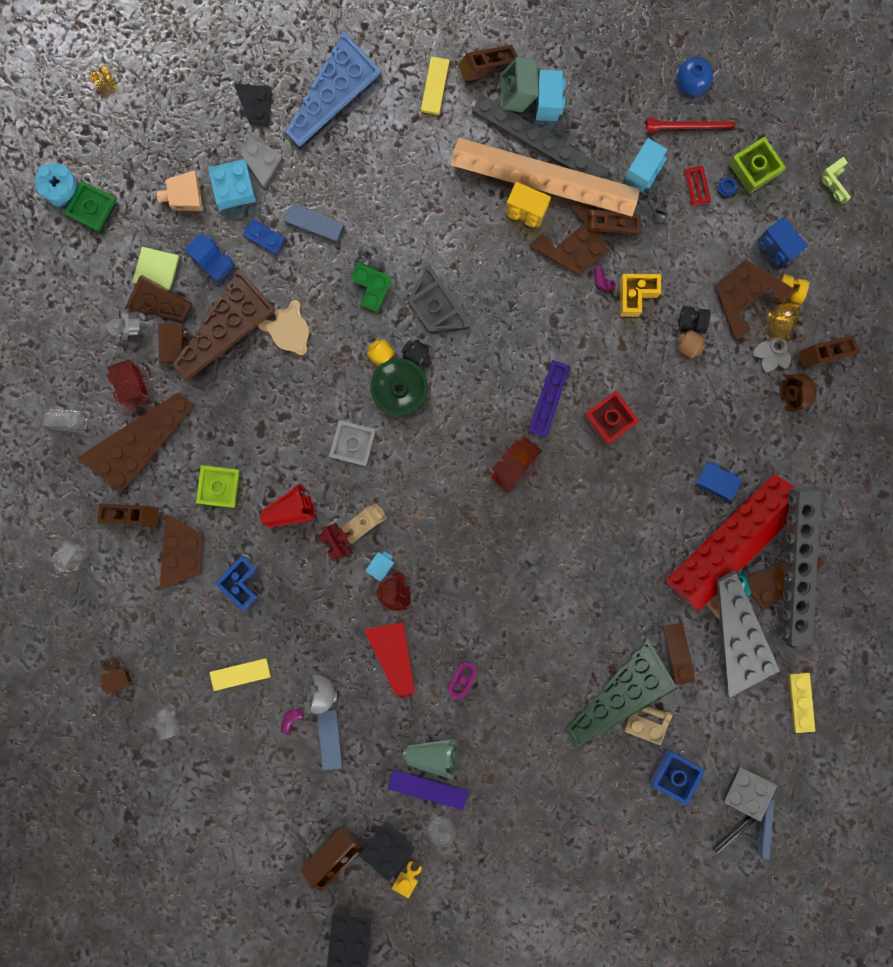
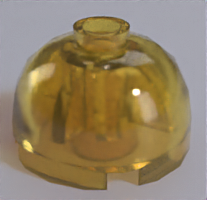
[767,302,801,342]

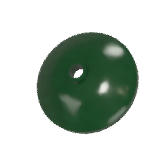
[370,358,428,416]

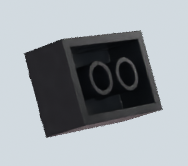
[327,909,373,967]

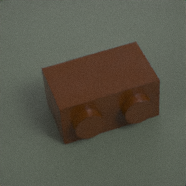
[159,323,189,365]

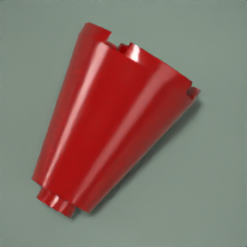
[259,484,315,527]

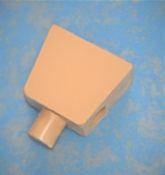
[157,171,203,211]

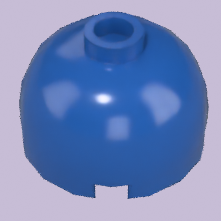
[675,56,714,97]

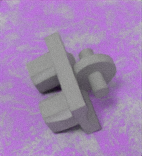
[107,314,140,340]

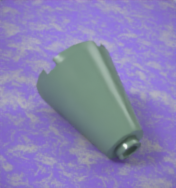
[403,739,458,779]

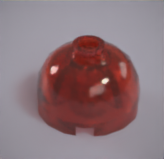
[376,572,411,611]

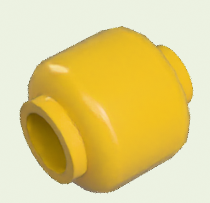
[367,339,395,367]

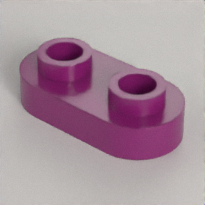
[448,662,477,699]

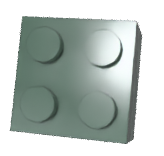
[500,57,539,112]

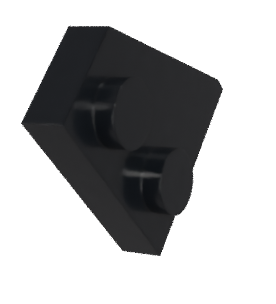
[234,84,271,125]

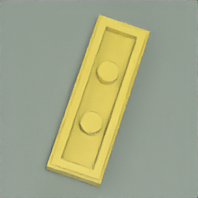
[421,56,449,115]
[210,658,271,691]

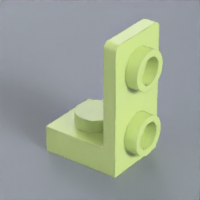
[820,157,851,205]

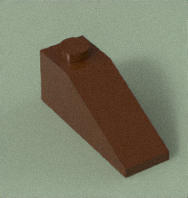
[458,45,518,81]
[798,335,860,370]
[97,504,159,527]
[663,623,695,685]

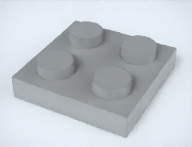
[329,420,376,467]
[724,767,777,821]

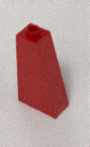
[365,622,415,698]

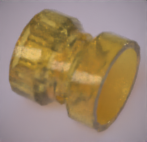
[88,64,114,90]

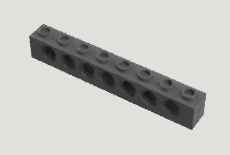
[781,487,821,645]

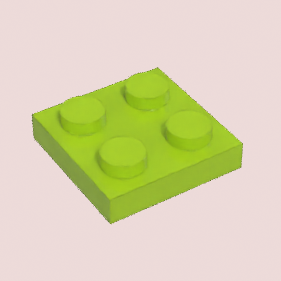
[196,465,240,508]

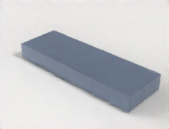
[284,203,344,242]
[317,709,343,770]
[757,798,774,860]

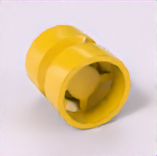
[775,274,809,304]

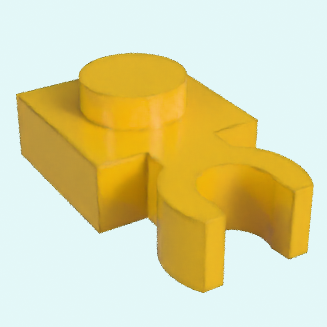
[391,860,422,898]

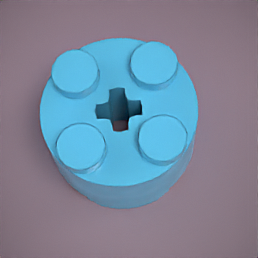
[35,163,79,207]

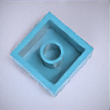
[535,70,566,121]
[623,138,668,193]
[208,159,257,210]

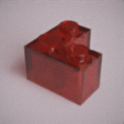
[491,436,542,492]

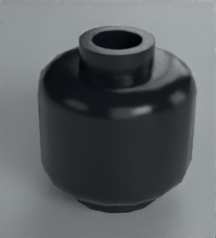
[401,339,430,366]

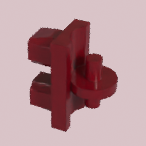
[319,523,353,560]

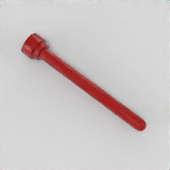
[645,117,735,133]

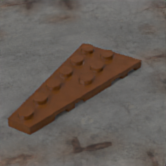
[173,269,276,381]
[77,392,195,494]

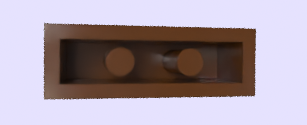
[300,827,363,892]

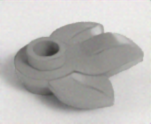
[753,337,791,373]

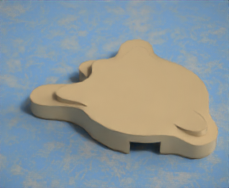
[258,300,309,355]

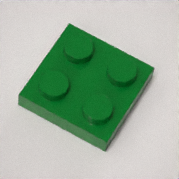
[64,181,117,232]

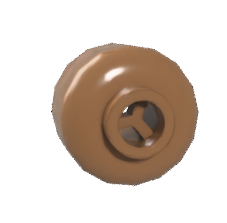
[677,330,707,359]

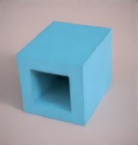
[365,551,395,582]

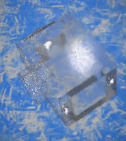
[152,709,182,741]

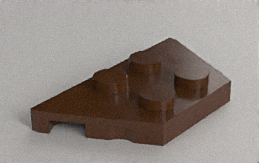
[160,514,204,589]

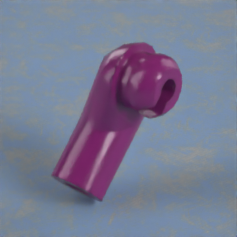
[593,267,616,292]
[281,708,303,734]

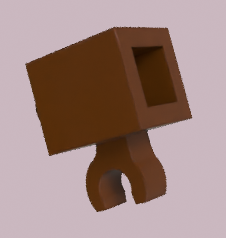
[100,657,134,694]

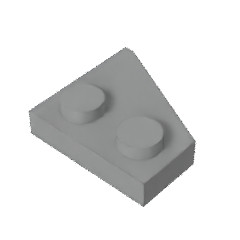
[240,137,282,188]

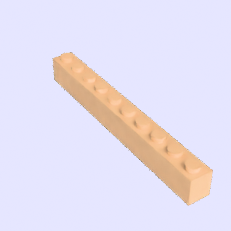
[451,138,640,216]

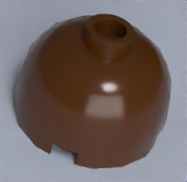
[780,374,817,412]

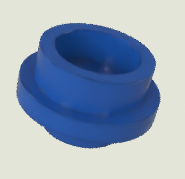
[718,177,737,196]

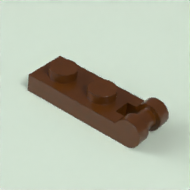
[588,210,641,235]

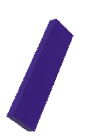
[528,360,570,438]
[388,769,468,810]

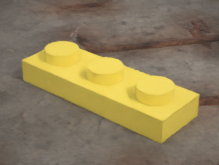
[789,673,815,733]

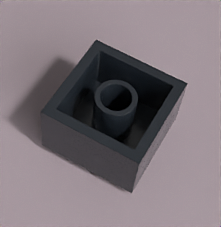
[359,821,415,882]

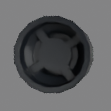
[678,305,710,334]

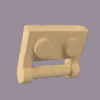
[623,706,673,746]

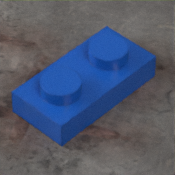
[243,218,285,255]

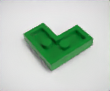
[350,262,393,312]

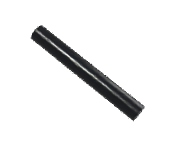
[712,816,756,855]

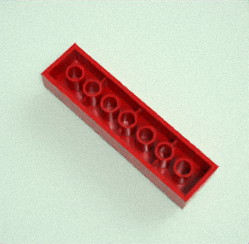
[665,473,804,611]

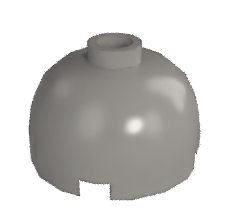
[304,674,337,714]

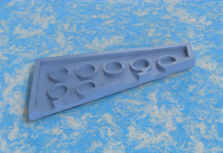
[286,31,381,147]

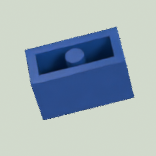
[695,462,743,502]

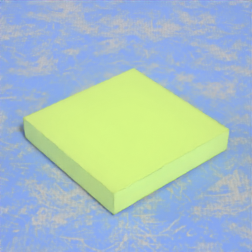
[132,247,180,291]

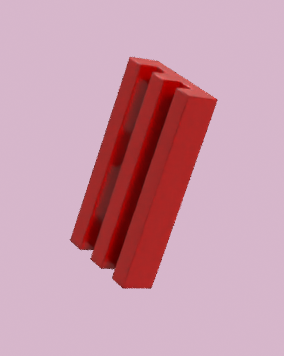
[683,165,711,207]

